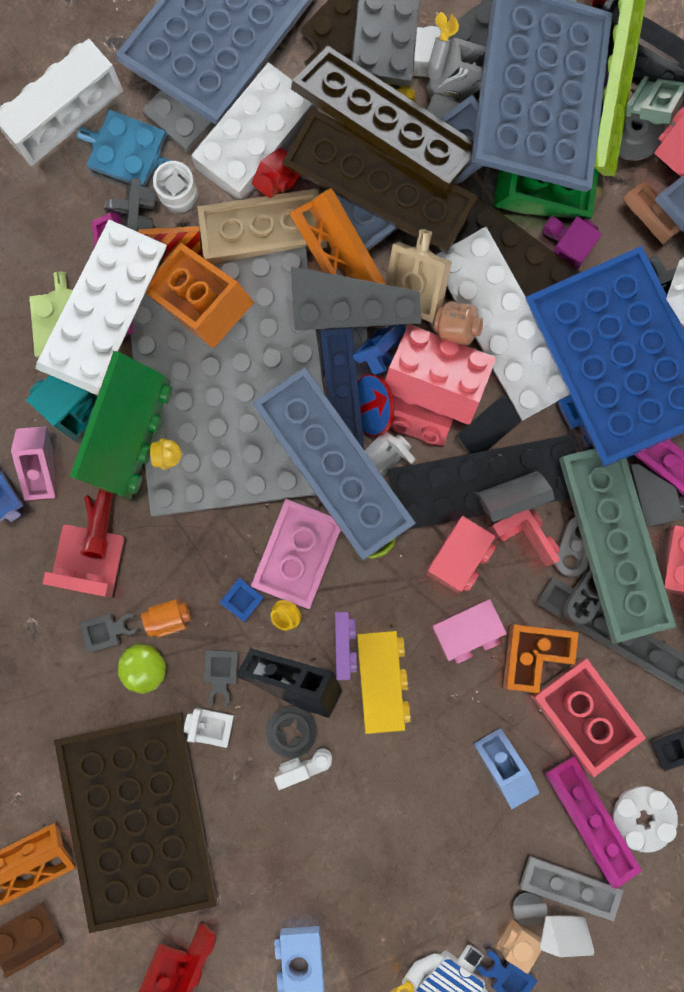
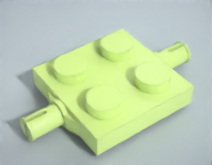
[29,271,73,359]

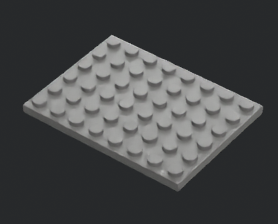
[131,247,325,517]

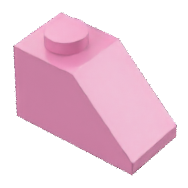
[11,426,56,501]

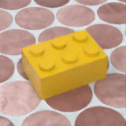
[357,631,411,734]

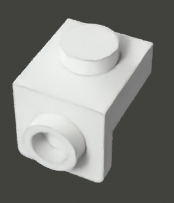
[365,432,416,477]
[184,708,235,748]

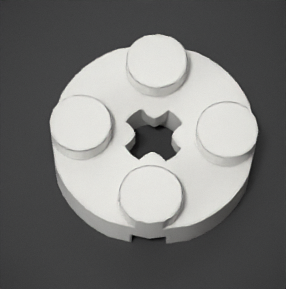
[611,786,678,853]

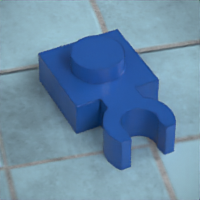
[477,949,538,992]

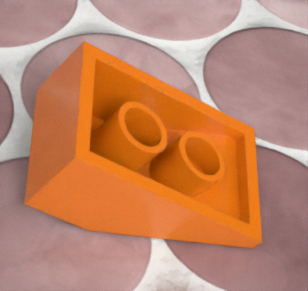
[145,243,255,349]

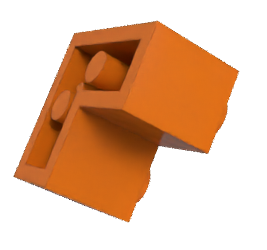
[503,624,579,693]

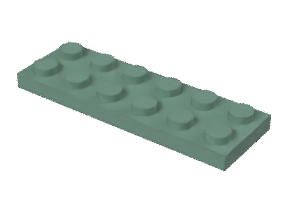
[559,449,676,644]

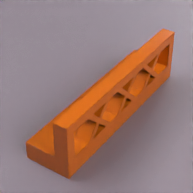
[289,188,387,285]
[0,823,76,906]

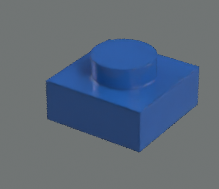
[219,578,264,622]

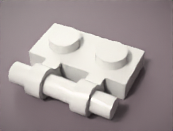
[274,748,332,790]

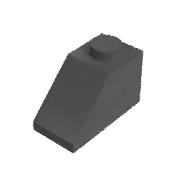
[629,464,684,528]

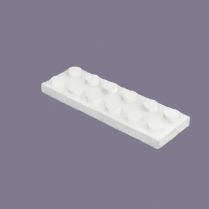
[35,220,167,395]
[436,227,569,421]

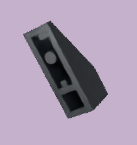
[237,648,342,718]

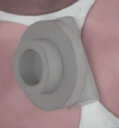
[512,892,547,926]

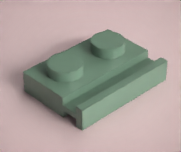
[626,76,684,124]

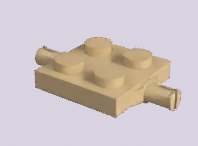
[386,229,452,328]

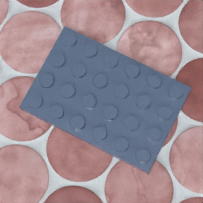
[115,0,313,125]
[471,0,612,192]

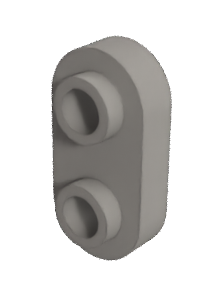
[555,517,589,577]

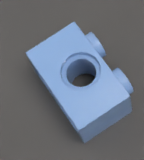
[274,926,325,992]

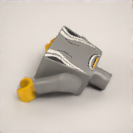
[427,12,486,99]

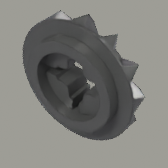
[266,706,317,758]

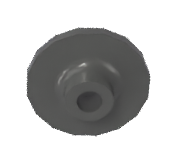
[619,101,665,161]

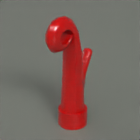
[80,489,114,559]

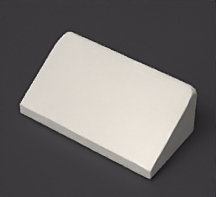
[540,916,594,957]

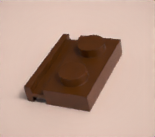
[0,902,65,979]

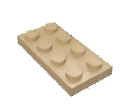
[197,188,328,264]

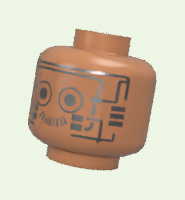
[434,301,483,345]

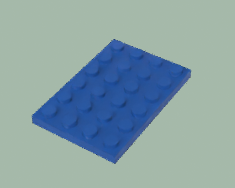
[525,246,684,468]

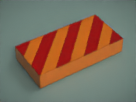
[138,226,203,261]

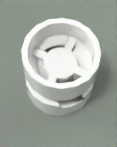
[153,161,198,214]

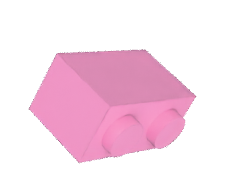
[431,599,507,664]

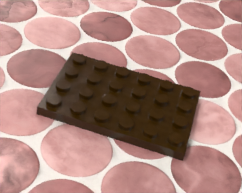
[54,713,218,933]

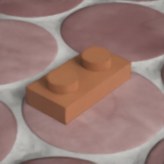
[622,180,681,244]

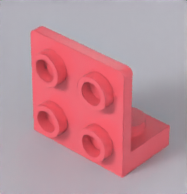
[486,509,560,567]
[42,524,125,598]

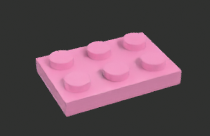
[251,499,341,610]

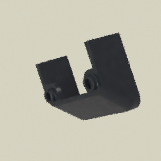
[602,0,684,101]

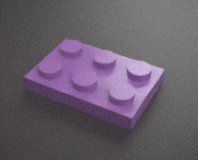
[335,612,357,680]

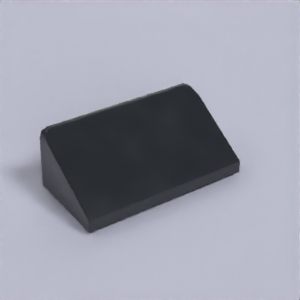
[455,395,522,454]

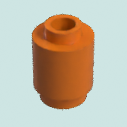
[141,599,191,638]

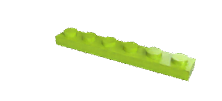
[594,0,646,176]

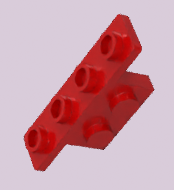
[139,923,215,992]

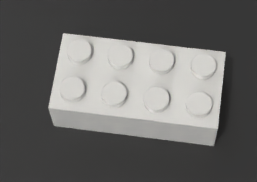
[0,38,123,166]
[191,62,317,200]

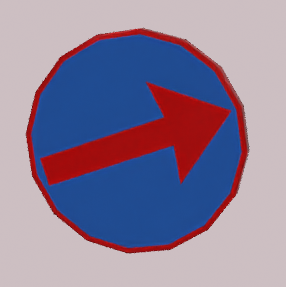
[357,374,395,436]

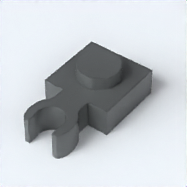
[79,614,139,653]
[204,650,239,706]

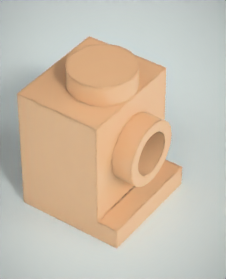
[496,919,542,974]

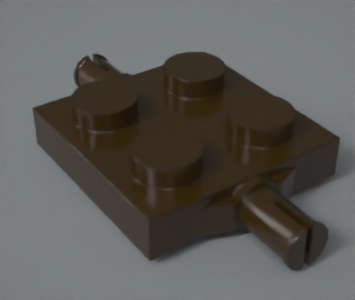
[301,0,357,66]

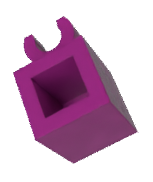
[542,216,602,269]

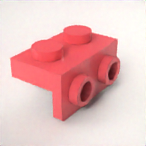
[389,396,453,447]

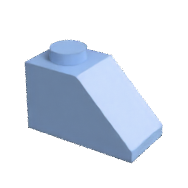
[474,728,539,809]

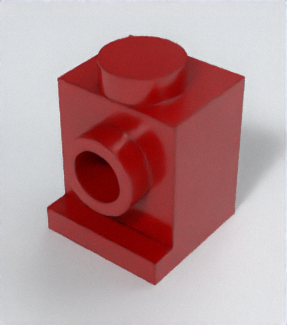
[251,147,300,198]

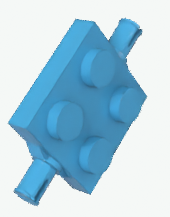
[77,110,172,187]

